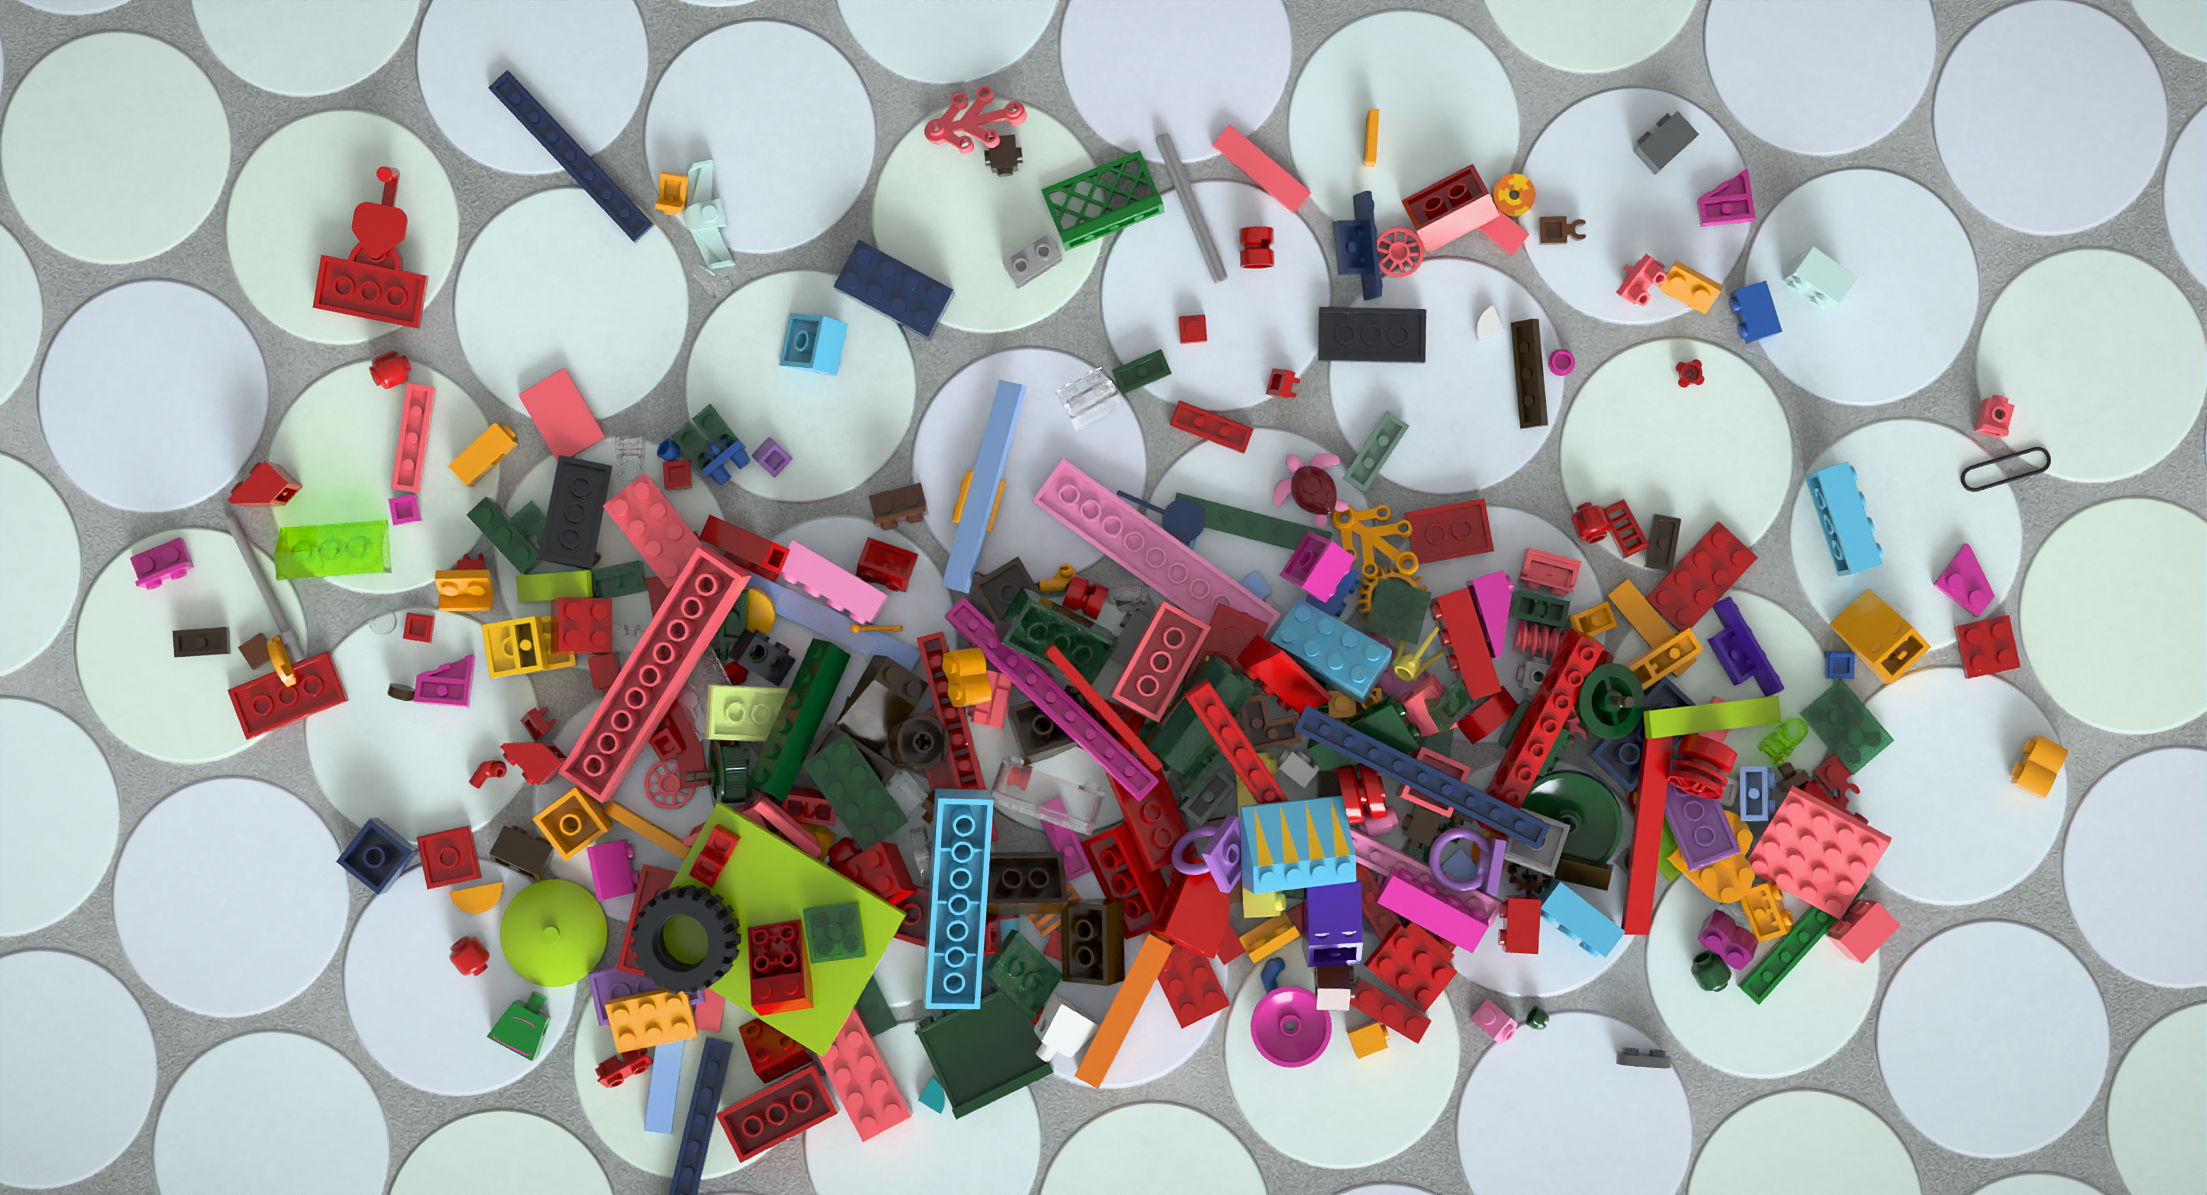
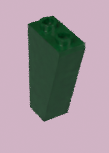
[1307,694,1422,771]

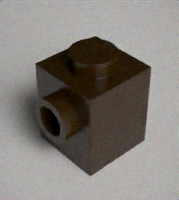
[984,134,1023,177]
[1401,805,1442,849]

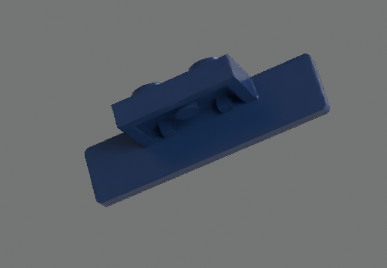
[1333,191,1383,301]

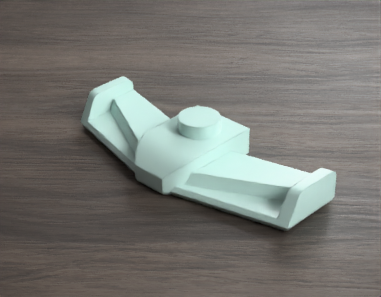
[684,160,735,271]

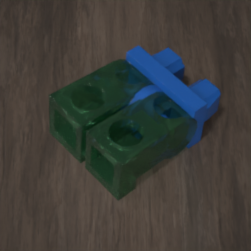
[671,404,751,486]

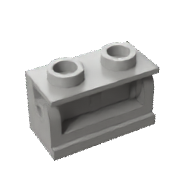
[1003,234,1063,289]

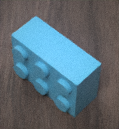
[1538,878,1625,958]

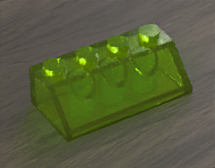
[274,520,392,581]

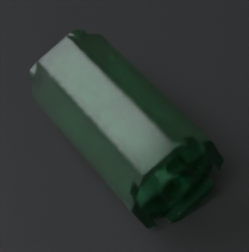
[1144,653,1255,778]

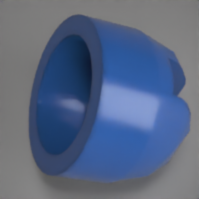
[657,438,681,461]

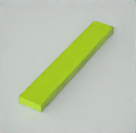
[1643,696,1781,739]

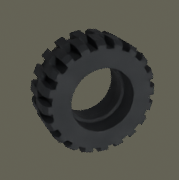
[630,885,741,995]

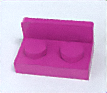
[130,537,194,590]

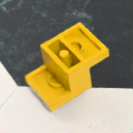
[481,615,578,679]

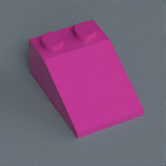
[1466,570,1513,658]

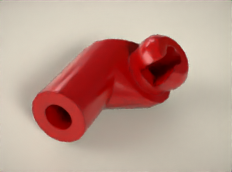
[468,760,507,789]

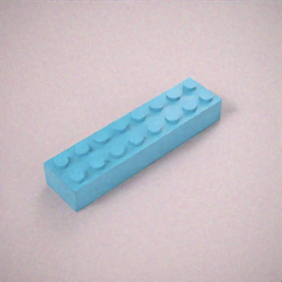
[922,789,993,1009]

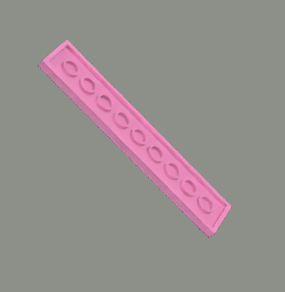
[1032,458,1281,639]

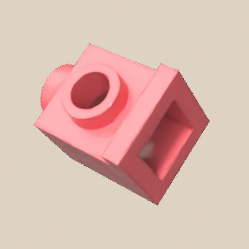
[1974,395,2015,438]

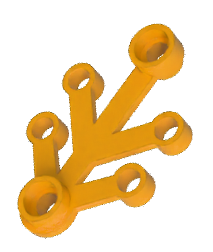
[1331,505,1419,580]

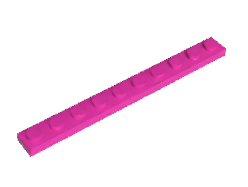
[945,597,1159,801]

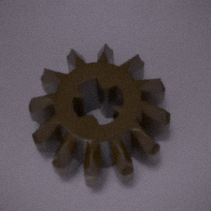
[1507,862,1554,896]

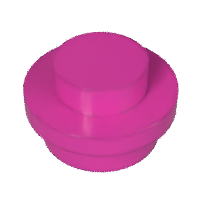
[1548,349,1575,376]

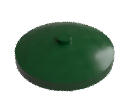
[1521,770,1623,875]

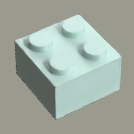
[1783,246,1858,311]

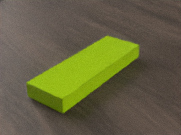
[516,570,593,602]

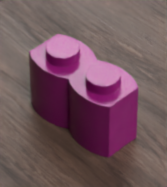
[1698,909,1758,970]

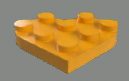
[1667,810,1755,904]

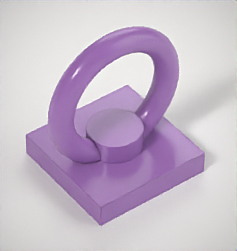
[1171,815,1242,893]
[1429,827,1507,895]

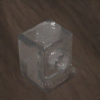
[612,624,645,652]

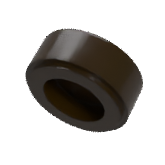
[387,683,415,701]

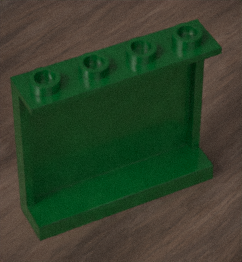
[914,980,1054,1120]

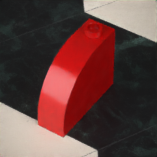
[1151,855,1230,959]

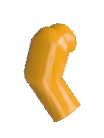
[1039,563,1075,592]

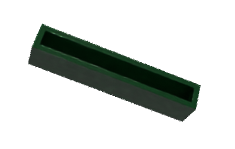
[746,638,851,802]

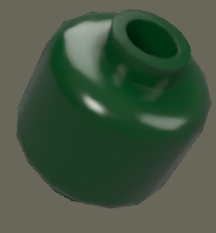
[1691,951,1732,992]

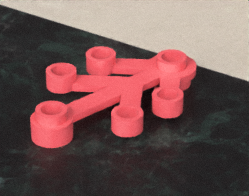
[924,86,1027,154]

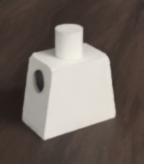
[1034,993,1100,1062]

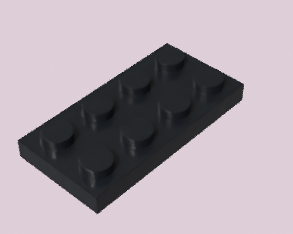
[1318,307,1426,364]
[538,455,612,570]

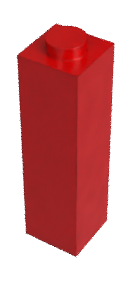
[699,514,791,574]

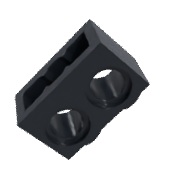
[728,628,796,687]

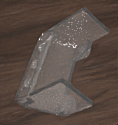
[991,755,1105,836]

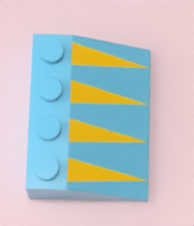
[1239,795,1356,894]

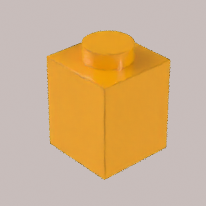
[1347,1019,1390,1059]

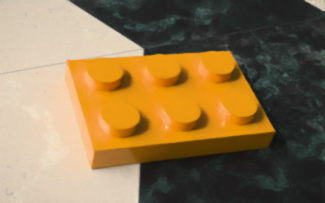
[605,988,698,1053]

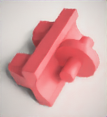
[1616,254,1667,306]

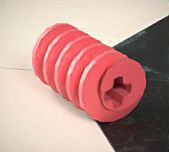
[1513,620,1569,661]

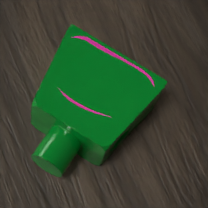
[487,991,551,1061]

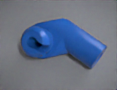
[1260,957,1285,993]

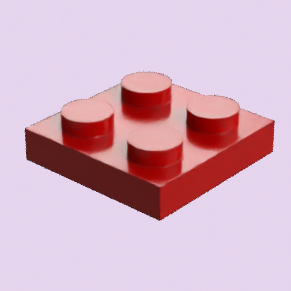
[1954,615,2021,679]

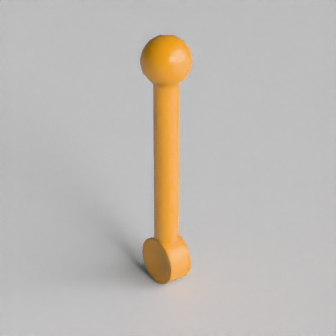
[850,623,903,633]

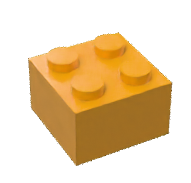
[533,786,614,862]

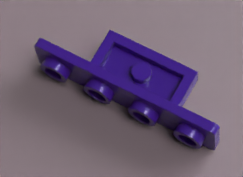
[1707,596,1784,697]

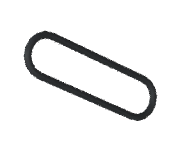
[1961,447,2051,492]

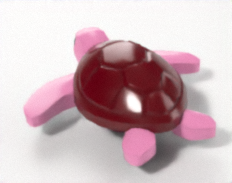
[1273,453,1348,528]

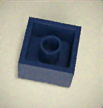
[336,817,419,895]

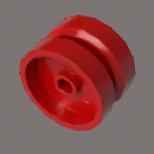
[1337,763,1388,825]

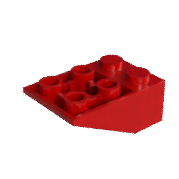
[747,919,814,1016]

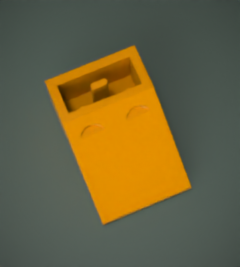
[1829,588,1931,684]

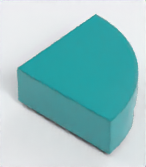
[918,1076,945,1114]

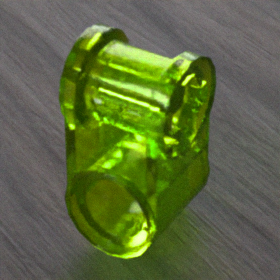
[1757,717,1808,767]

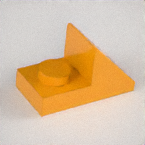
[1568,601,1618,637]

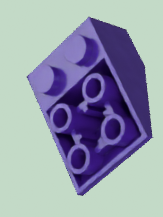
[1302,880,1363,967]

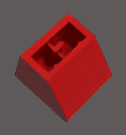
[227,461,303,507]
[500,742,567,786]

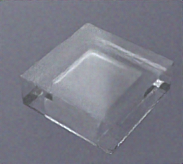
[1717,902,1749,926]

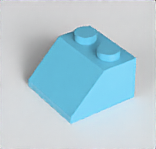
[779,313,848,376]

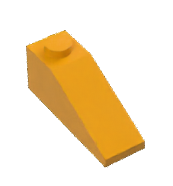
[1623,628,1704,690]

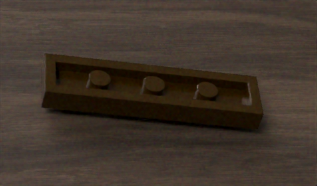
[1511,319,1548,429]

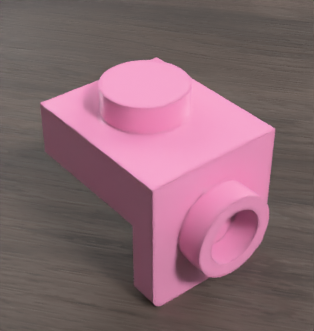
[1471,999,1518,1045]

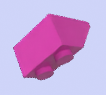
[1279,530,1355,603]
[587,839,640,901]

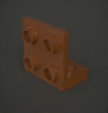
[869,483,929,531]

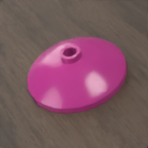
[1250,986,1332,1068]

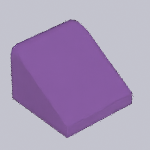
[752,437,793,478]

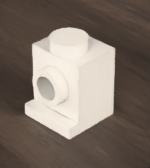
[1277,748,1320,788]

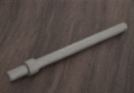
[225,516,306,663]

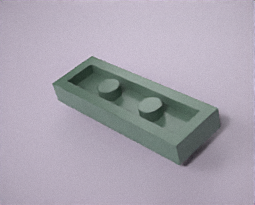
[1342,411,1409,493]

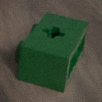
[1508,590,1570,629]

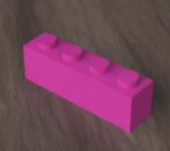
[1377,867,1489,954]

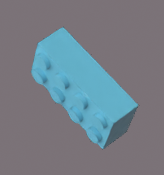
[1804,461,1883,577]
[1270,598,1392,705]

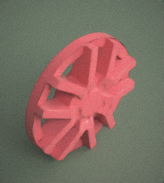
[1377,227,1424,278]
[644,759,695,810]

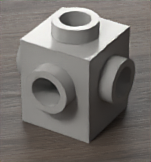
[1516,657,1551,696]

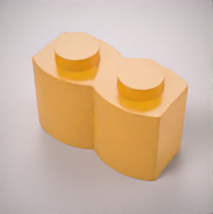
[942,648,991,707]
[2010,735,2069,798]

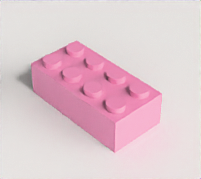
[779,540,890,625]

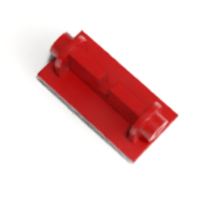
[595,1048,654,1088]

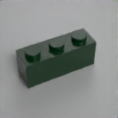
[467,497,542,575]

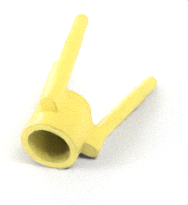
[1392,626,1445,682]

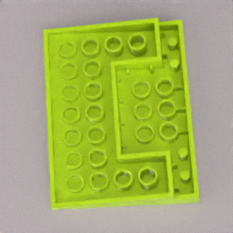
[663,801,907,1057]

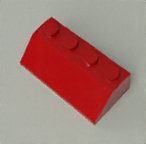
[1080,821,1168,940]

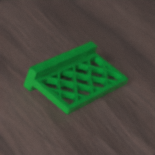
[1041,150,1164,251]

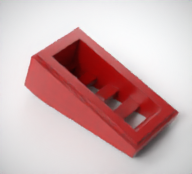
[1604,499,1650,559]

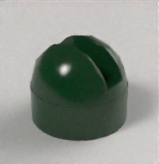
[1526,1006,1549,1030]

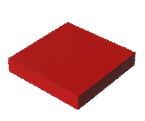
[416,825,482,890]

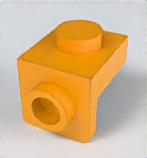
[654,171,689,215]

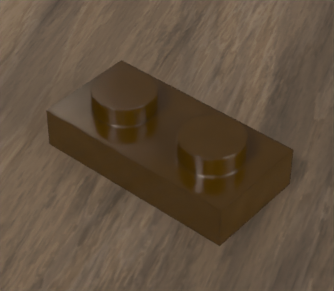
[1644,514,1681,572]
[173,627,231,658]

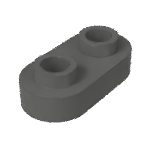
[1616,1047,1671,1069]

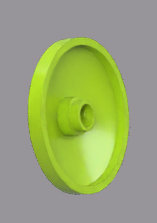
[500,879,609,987]

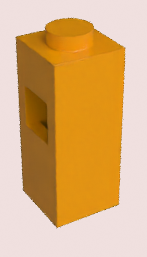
[448,422,518,488]

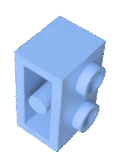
[1740,766,1777,822]

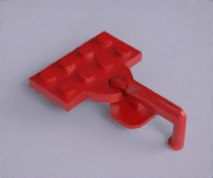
[312,166,429,328]

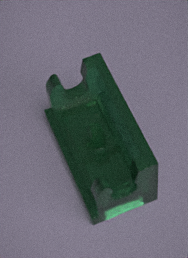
[591,560,648,599]

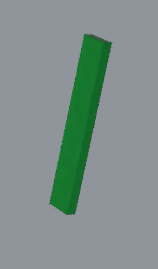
[1738,883,1868,1005]

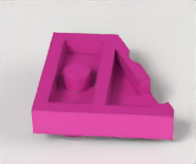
[1697,169,1756,227]
[1933,544,1995,617]
[413,655,475,708]

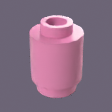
[1358,806,1399,838]

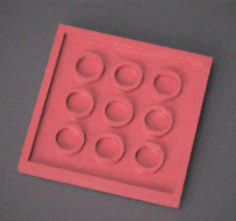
[1747,785,1892,920]

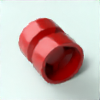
[1239,226,1275,269]
[1062,575,1109,620]

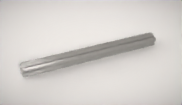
[1156,133,1227,283]

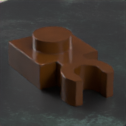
[1538,216,1586,245]

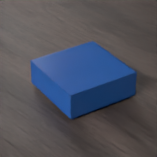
[1825,651,1855,679]

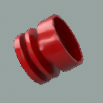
[1667,734,1738,800]

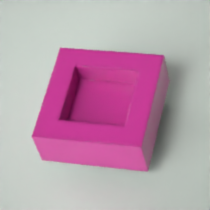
[388,494,422,526]

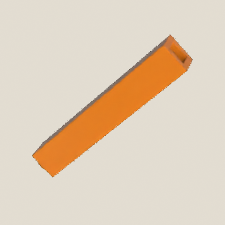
[1074,930,1175,1089]

